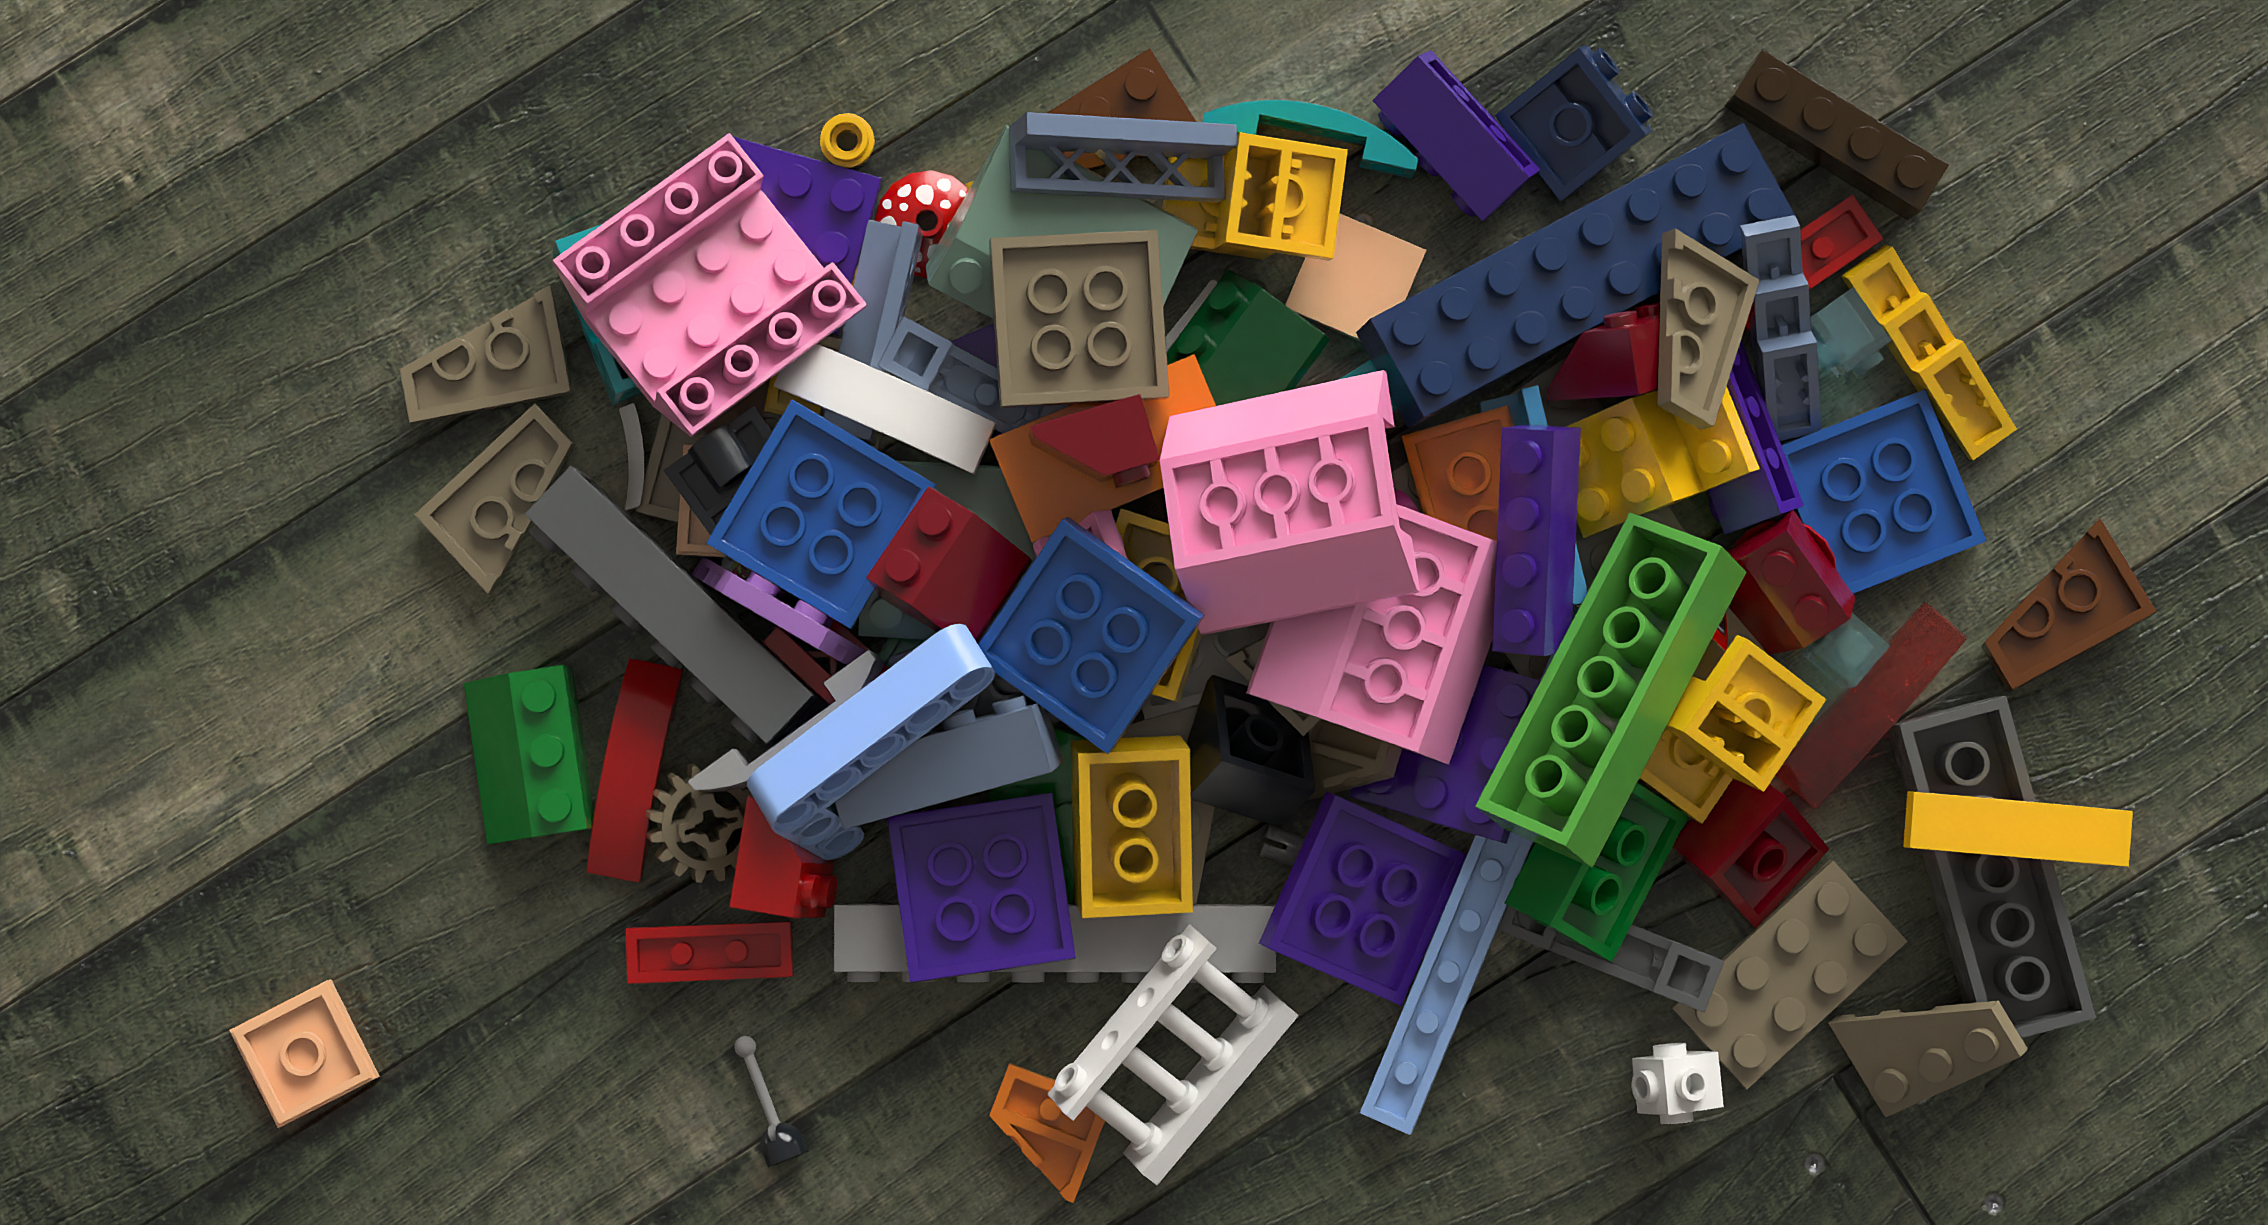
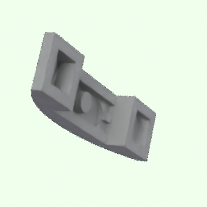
[688,650,884,793]

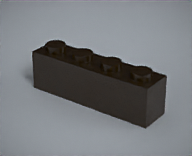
[1724,49,1949,221]

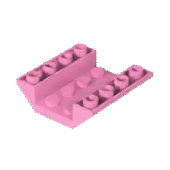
[552,133,867,437]
[1160,370,1420,635]
[1246,504,1497,765]

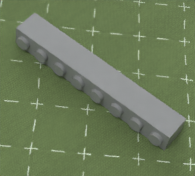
[834,903,1276,983]

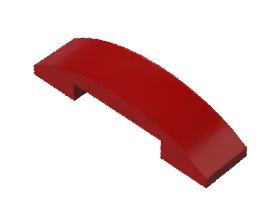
[586,658,684,883]

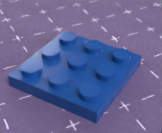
[1782,389,1986,594]
[706,400,936,629]
[979,517,1205,754]

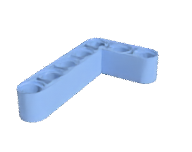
[747,624,995,860]

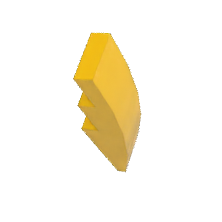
[1841,245,2017,460]
[1903,791,2133,867]

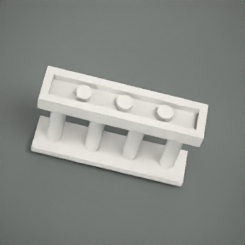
[1047,924,1299,1185]

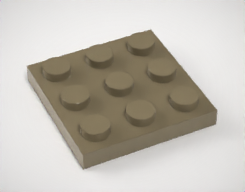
[989,229,1169,408]

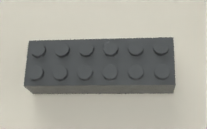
[525,466,822,745]
[1886,696,2096,1038]

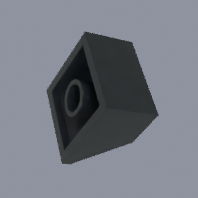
[1186,675,1316,827]

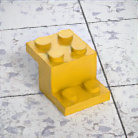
[1162,132,1348,261]
[1566,386,1760,538]
[1639,635,1827,824]

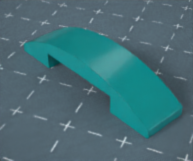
[1202,100,1418,179]

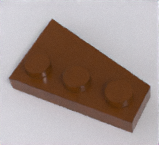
[1047,48,1196,171]
[1982,518,2157,693]

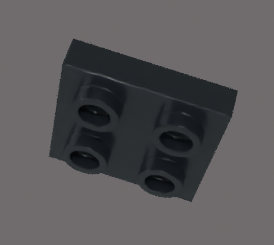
[663,406,772,561]

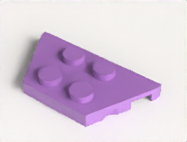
[692,557,884,665]

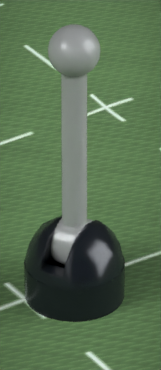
[734,1036,809,1168]

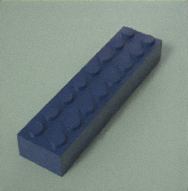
[1356,123,1797,429]

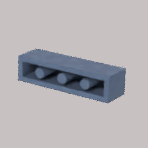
[835,694,1064,829]

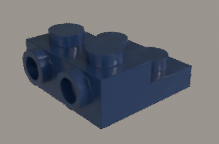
[1494,45,1653,202]

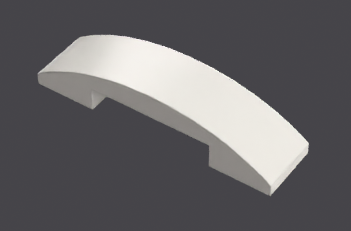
[773,344,997,475]

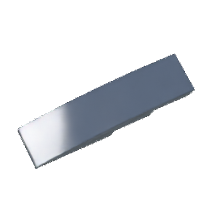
[1740,215,1822,441]

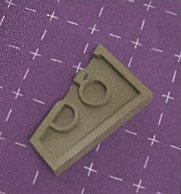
[1657,228,1760,430]
[400,285,573,424]
[414,404,575,595]
[1829,1001,2028,1118]

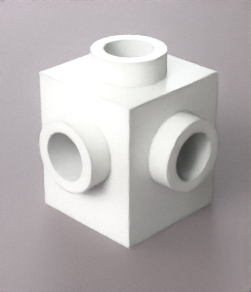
[1632,1043,1724,1124]

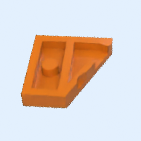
[989,1063,1105,1203]

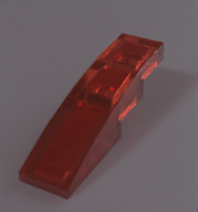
[1776,601,1967,810]

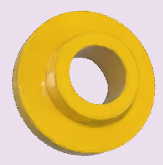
[820,113,875,169]

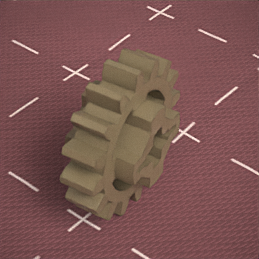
[645,762,753,883]

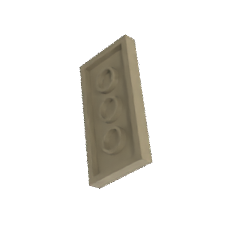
[1670,860,1908,1089]

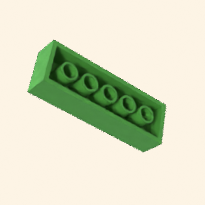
[1475,512,1746,868]

